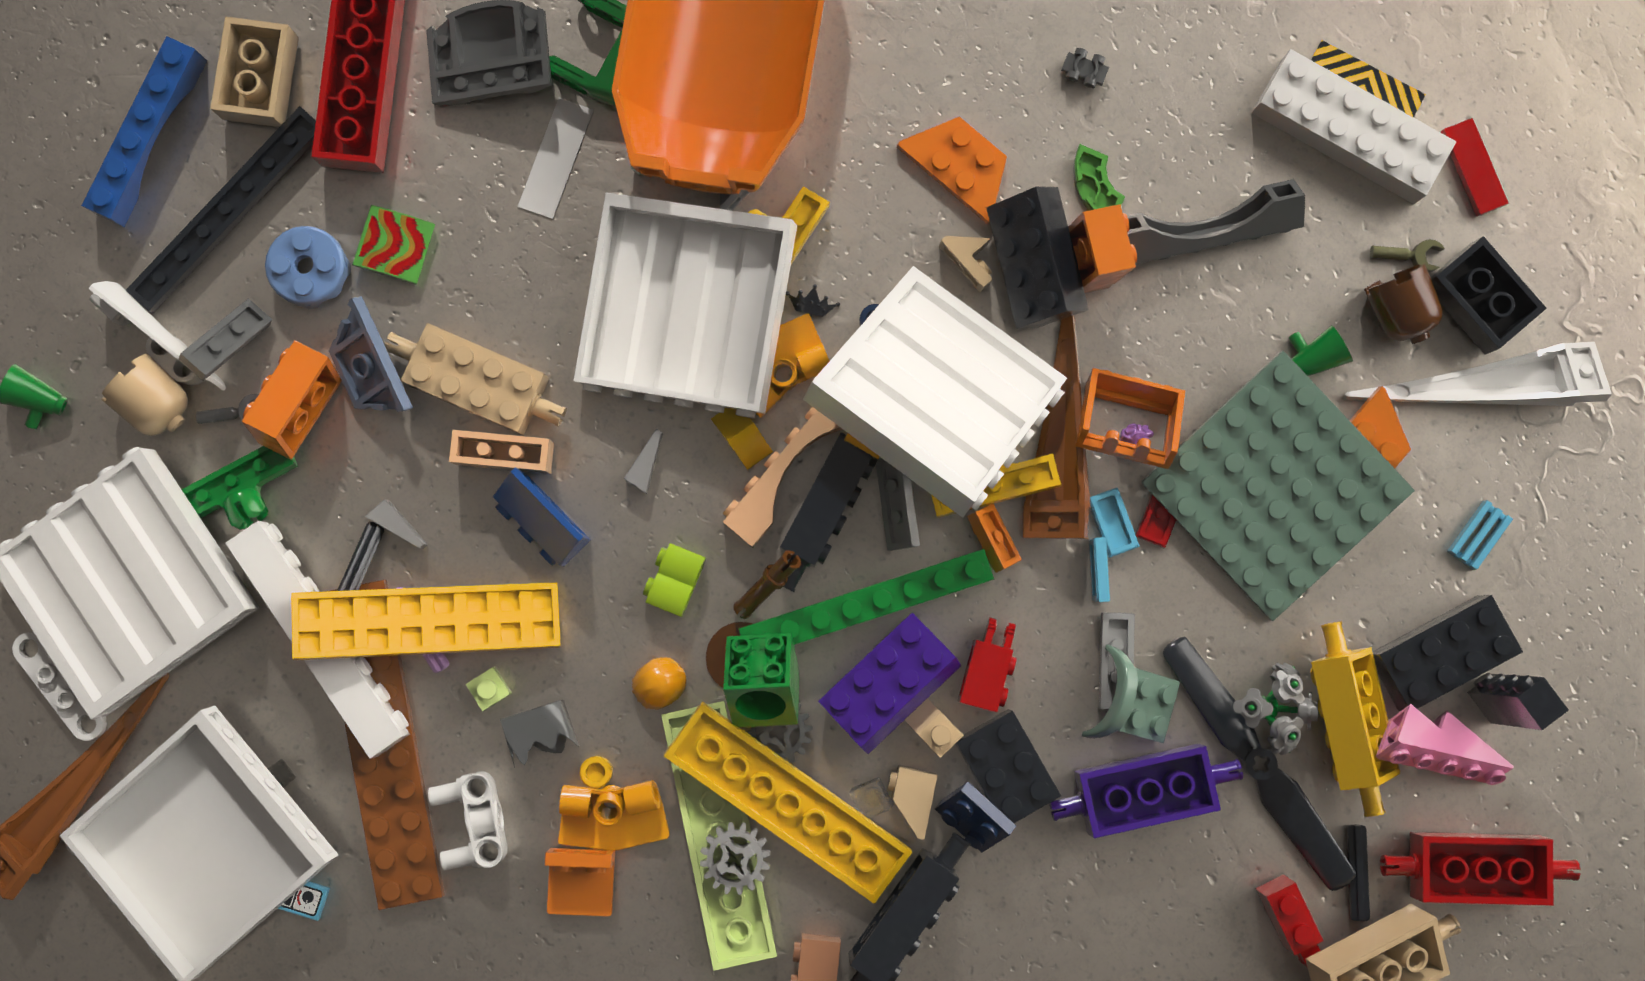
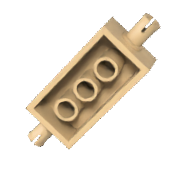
[384,323,567,436]
[1306,904,1461,981]

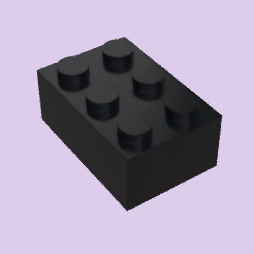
[1430,236,1547,355]
[955,709,1061,823]

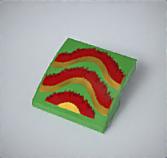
[352,205,435,285]

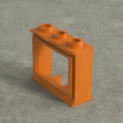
[1075,368,1185,469]

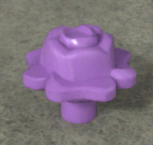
[1119,423,1154,444]

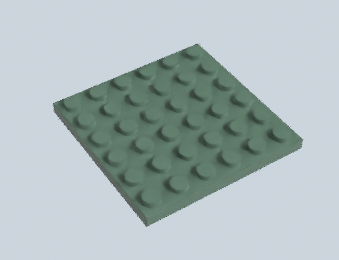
[1141,351,1415,621]

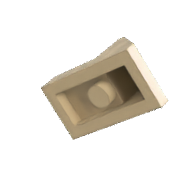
[939,236,992,293]

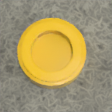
[580,756,613,789]

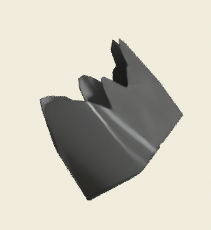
[500,700,579,768]

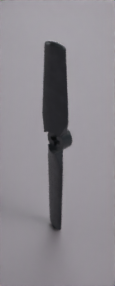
[1163,636,1356,891]

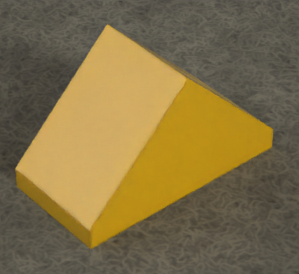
[711,408,773,470]

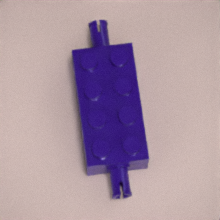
[1049,744,1243,838]

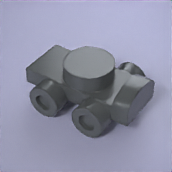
[1061,48,1109,88]

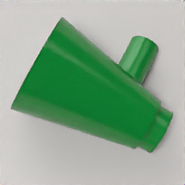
[1289,325,1353,376]
[0,364,68,429]

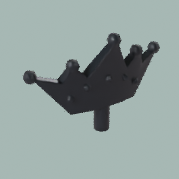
[786,284,840,317]

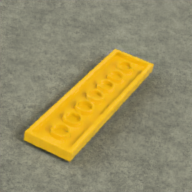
[664,701,912,904]

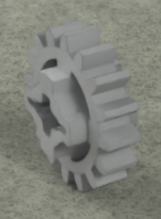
[700,822,771,895]

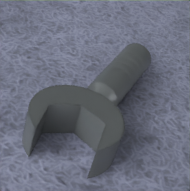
[196,394,259,424]

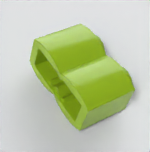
[643,543,706,617]

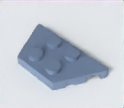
[329,296,413,412]

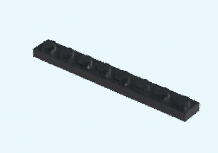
[126,106,316,313]

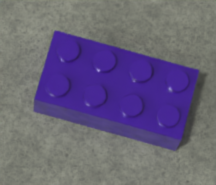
[818,612,961,754]

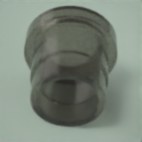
[267,759,296,788]

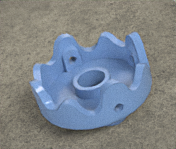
[265,226,351,309]

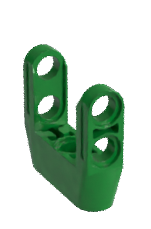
[549,0,627,107]

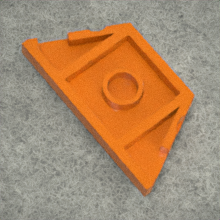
[896,116,1007,224]
[1349,386,1411,469]

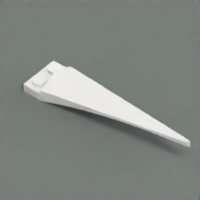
[1343,342,1612,406]

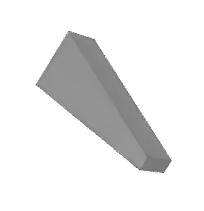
[624,429,663,494]
[365,499,427,549]

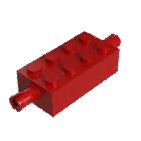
[1380,832,1581,906]

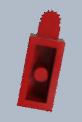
[957,617,1017,712]
[1255,874,1324,968]

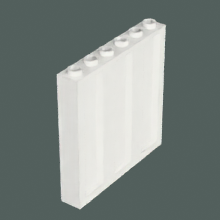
[574,192,797,418]
[803,266,1067,518]
[0,447,259,720]

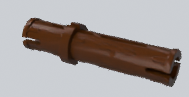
[733,550,801,619]

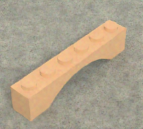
[723,407,843,548]

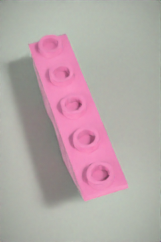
[1376,704,1514,785]

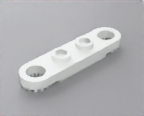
[12,632,107,741]

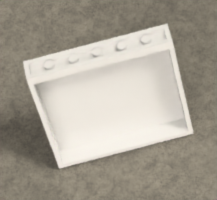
[60,706,338,981]

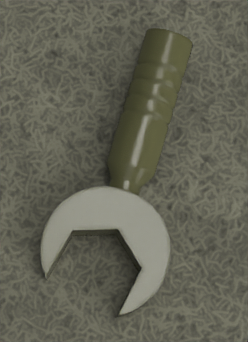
[1370,239,1445,273]

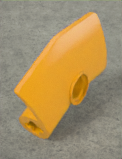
[756,314,830,418]
[558,780,670,850]

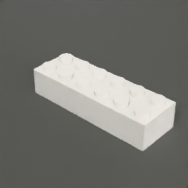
[1252,49,1456,204]

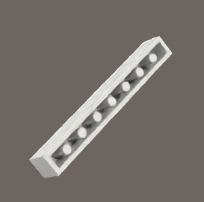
[226,521,410,759]

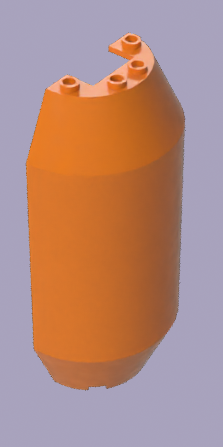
[612,0,825,194]

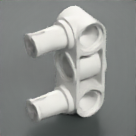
[428,771,508,871]

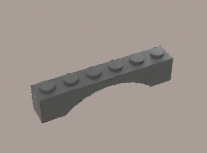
[1127,179,1305,265]

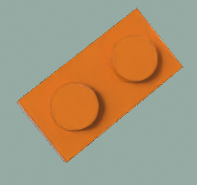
[967,504,1022,573]

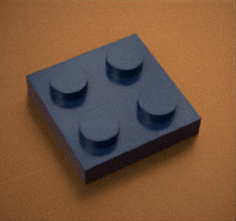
[935,781,1016,853]

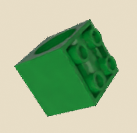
[723,633,800,727]

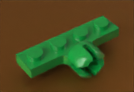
[181,446,298,530]

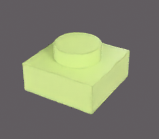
[466,667,512,711]

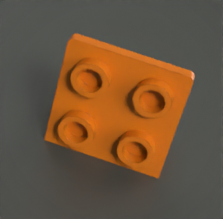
[545,848,615,916]

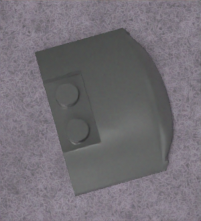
[426,0,552,105]

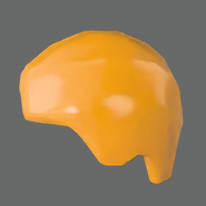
[632,657,687,710]

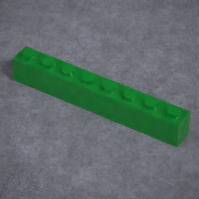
[739,549,994,645]

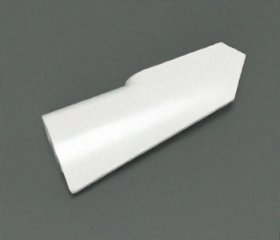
[89,281,227,391]

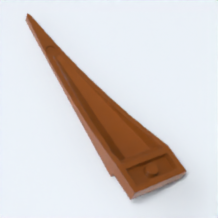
[1023,315,1091,539]
[0,673,170,900]

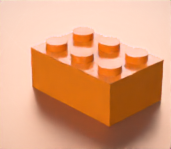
[1068,204,1137,293]
[242,340,342,460]

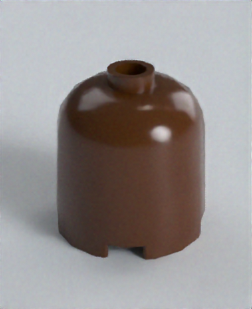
[1364,264,1443,344]

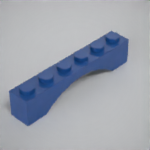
[81,36,207,227]

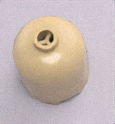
[101,354,188,436]

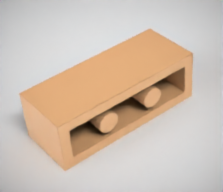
[449,430,554,474]

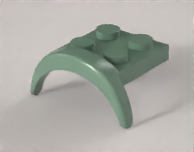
[1082,644,1180,743]

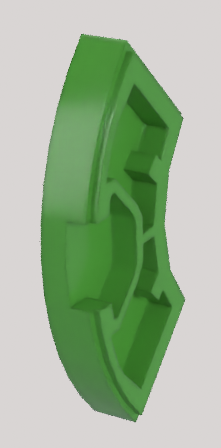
[1073,144,1125,211]

